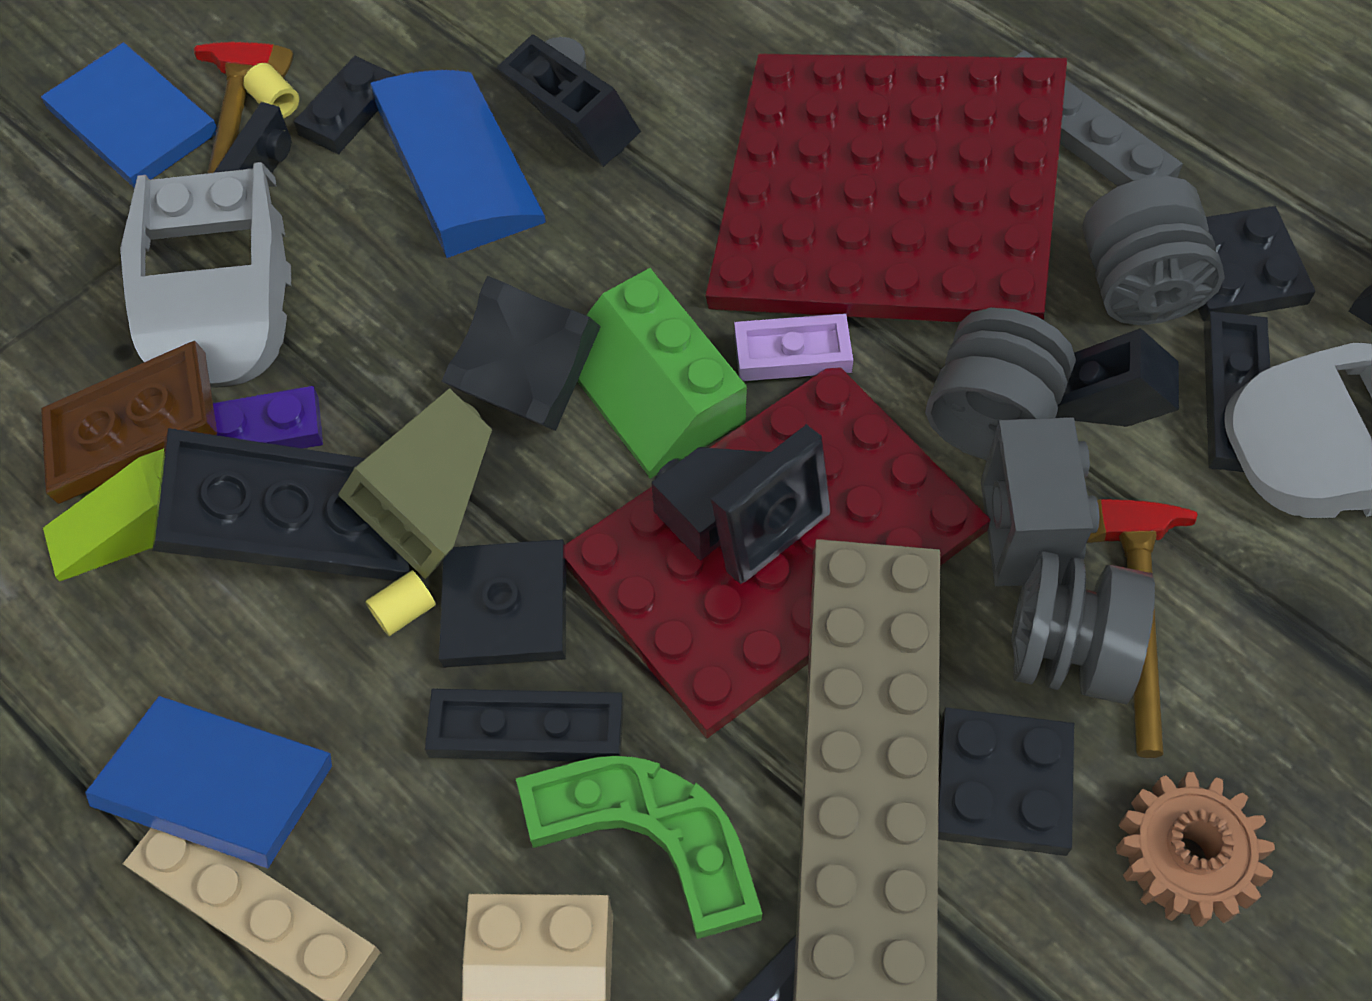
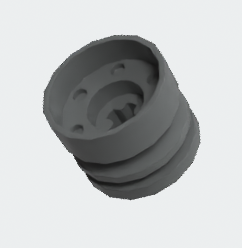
[1082,176,1225,325]
[925,308,1076,460]
[1011,551,1155,705]

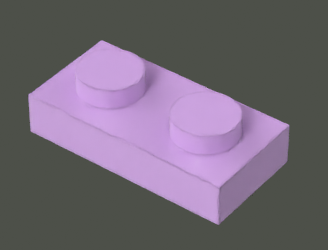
[734,314,853,381]

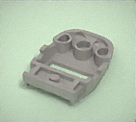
[120,162,291,388]
[1225,343,1372,518]

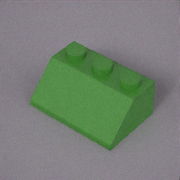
[577,268,747,479]

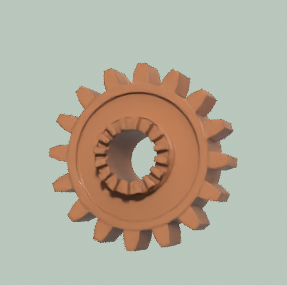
[1116,772,1275,927]

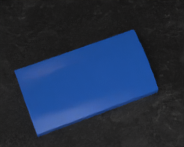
[371,70,546,258]

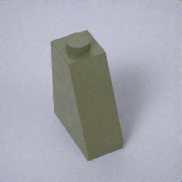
[338,388,492,579]

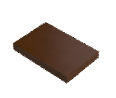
[41,340,218,504]

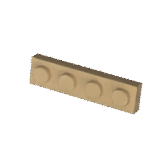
[123,828,381,1001]

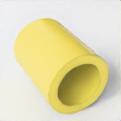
[243,63,299,118]
[365,570,436,637]

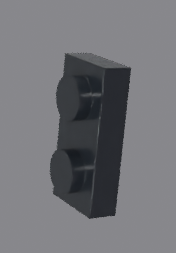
[293,56,396,155]
[214,102,292,173]

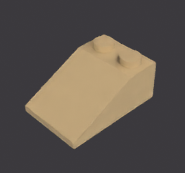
[463,894,613,1001]

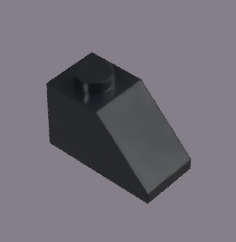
[1055,328,1179,427]
[651,447,770,561]

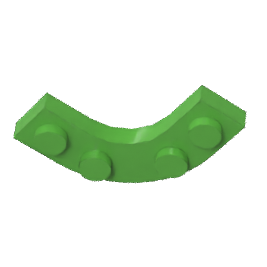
[516,756,762,939]

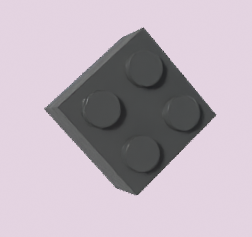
[981,418,1099,586]

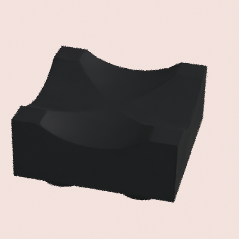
[441,276,601,431]

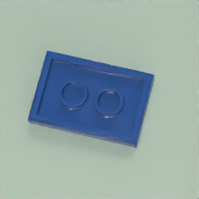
[41,42,217,188]
[85,696,332,869]

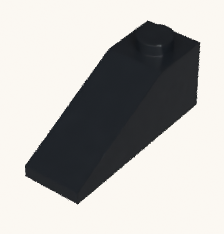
[496,34,641,167]

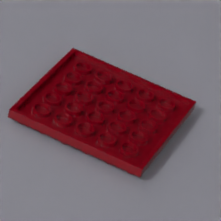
[705,54,1067,322]

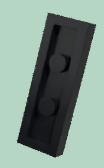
[1204,311,1271,472]
[425,689,624,761]

